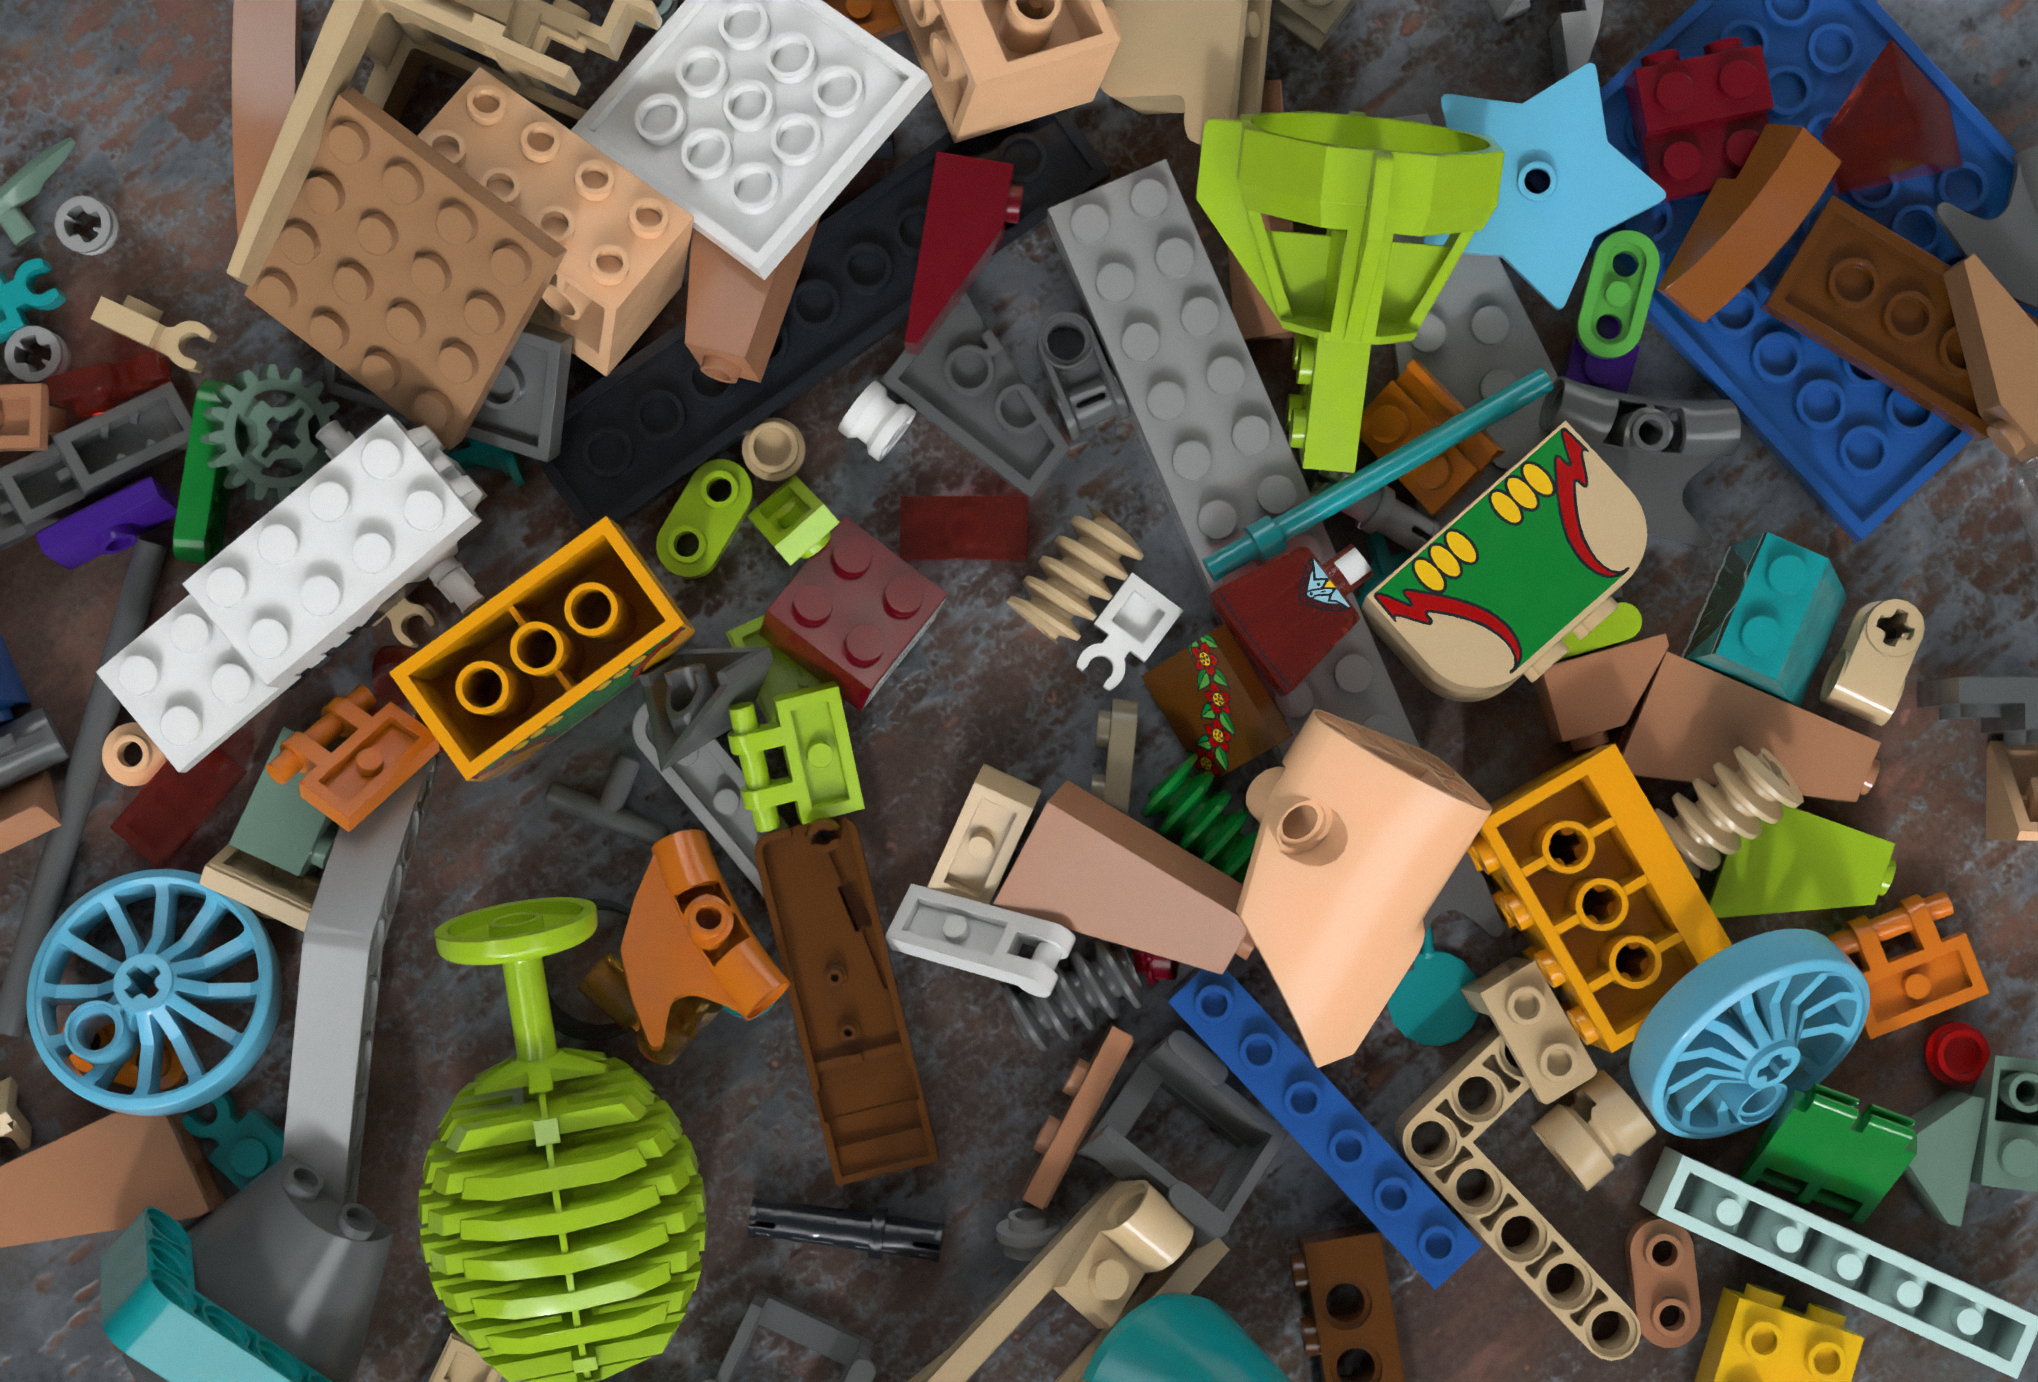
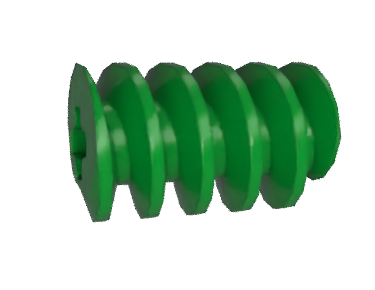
[1141,753,1259,884]

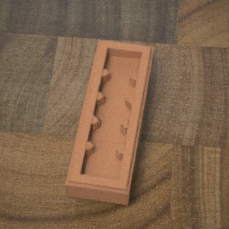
[1022,1022,1134,1210]

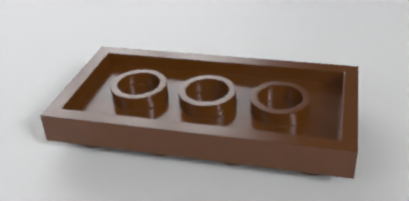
[1760,195,2038,441]

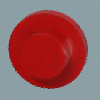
[1923,1021,1990,1086]

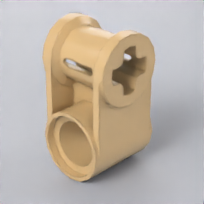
[1820,599,1925,726]

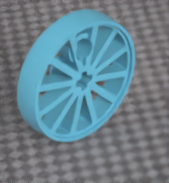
[26,869,283,1116]
[1629,929,1870,1139]

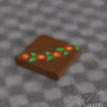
[1141,623,1293,781]

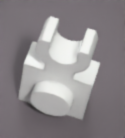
[1076,572,1183,691]

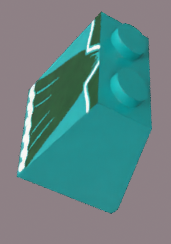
[1681,532,1848,708]

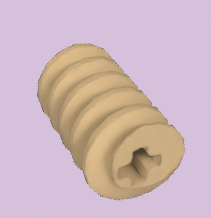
[1006,503,1144,644]
[1654,746,1804,879]

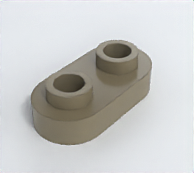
[1090,698,1138,816]

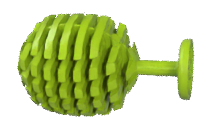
[418,897,708,1382]

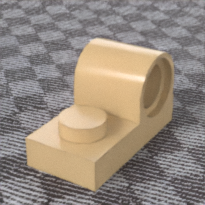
[927,764,1042,905]
[1052,1180,1194,1329]

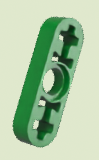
[173,379,239,565]

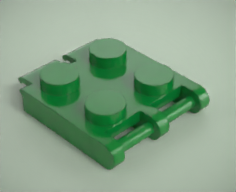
[1739,1083,1917,1225]

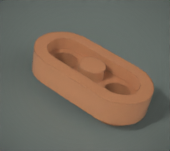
[1625,1216,1702,1348]

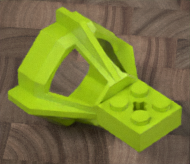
[1196,111,1505,473]

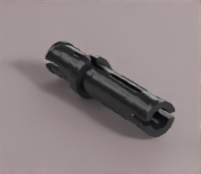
[748,1196,945,1263]

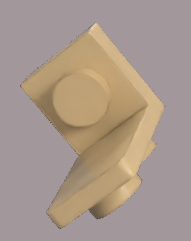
[1460,957,1597,1104]

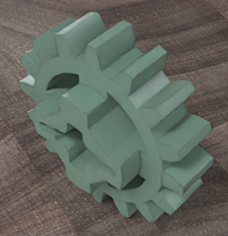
[200,364,346,505]

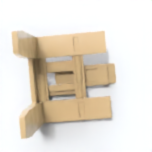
[227,0,662,287]

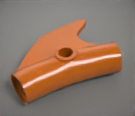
[620,829,790,1051]

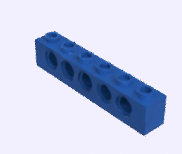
[1164,967,1483,1290]

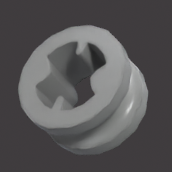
[54,195,120,256]
[4,326,71,386]

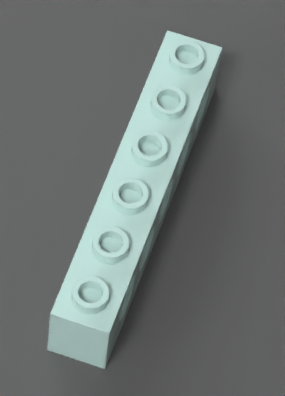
[1640,1146,2038,1379]

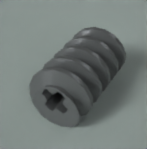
[999,938,1143,1052]

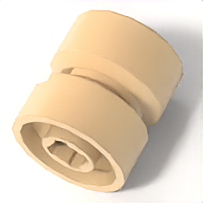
[1531,1069,1656,1191]

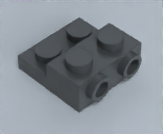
[1917,677,2038,745]

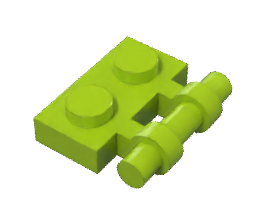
[727,681,865,832]

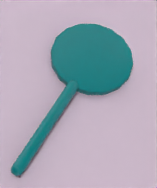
[1386,925,1479,1046]

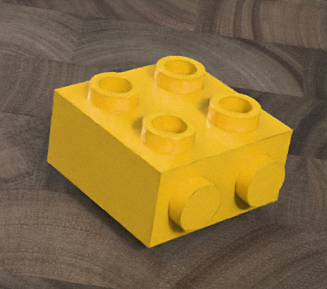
[1694,1283,1864,1382]

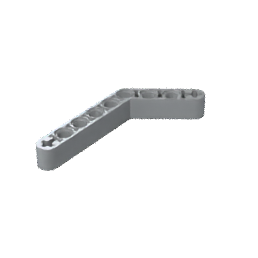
[282,755,437,1206]

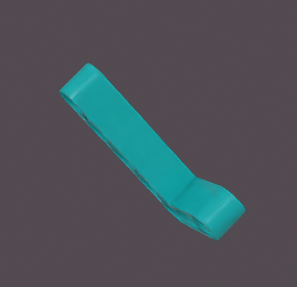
[100,1206,333,1382]

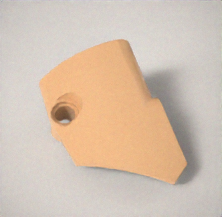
[1236,709,1492,1068]

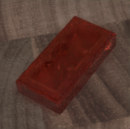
[900,496,1027,562]
[110,746,248,869]

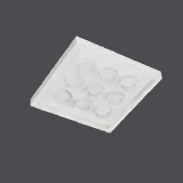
[571,0,932,280]

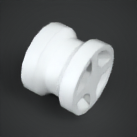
[838,380,916,462]

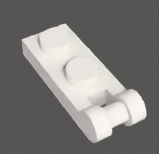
[885,883,1076,998]

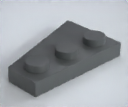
[880,292,1070,500]

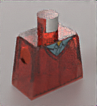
[1206,544,1374,697]

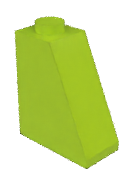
[1700,803,1896,918]

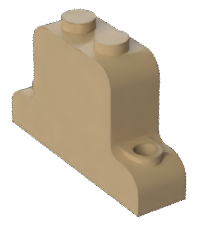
[1100,0,1272,145]

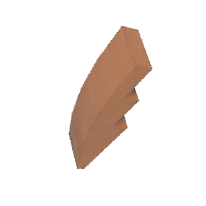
[232,0,305,238]

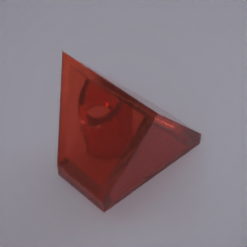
[1821,39,1963,195]

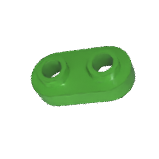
[1575,230,1660,359]

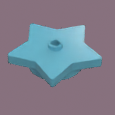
[1423,63,1666,310]

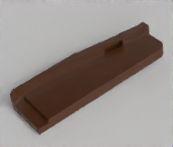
[754,816,939,1186]

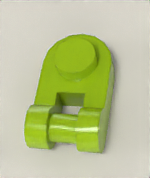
[1555,602,1642,664]

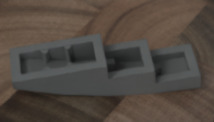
[0,381,192,552]

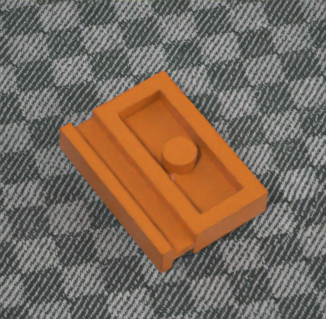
[1359,359,1505,517]

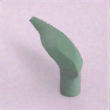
[0,137,76,247]

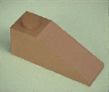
[1943,253,2038,462]

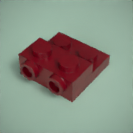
[1624,37,1774,204]

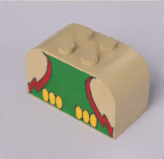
[1360,420,1647,702]

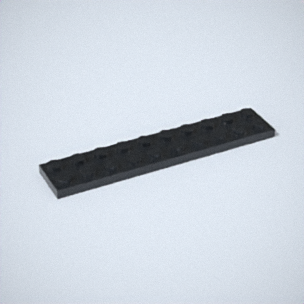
[535,110,1111,531]

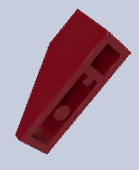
[904,151,1024,355]

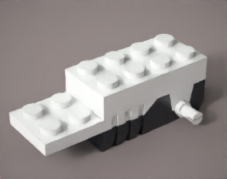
[96,414,492,773]

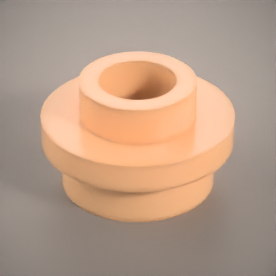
[102,722,168,786]

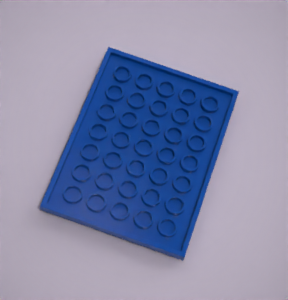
[1524,0,2038,543]

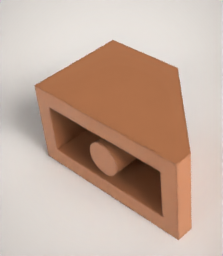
[1533,633,1669,752]

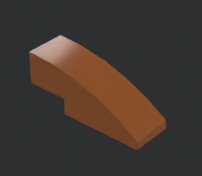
[1657,124,1842,323]

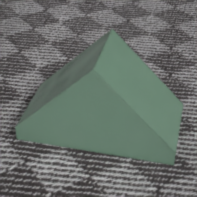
[1901,1090,1985,1227]

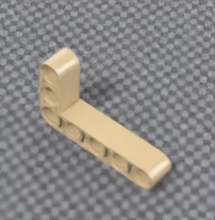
[1394,1025,1641,1361]

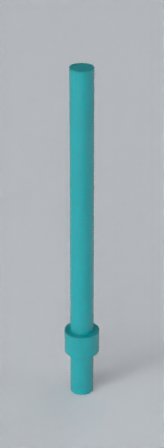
[1202,368,1553,582]

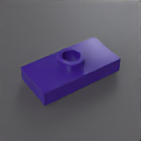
[35,477,178,570]

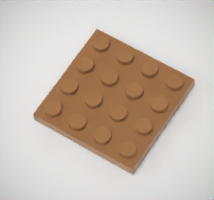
[244,87,567,451]

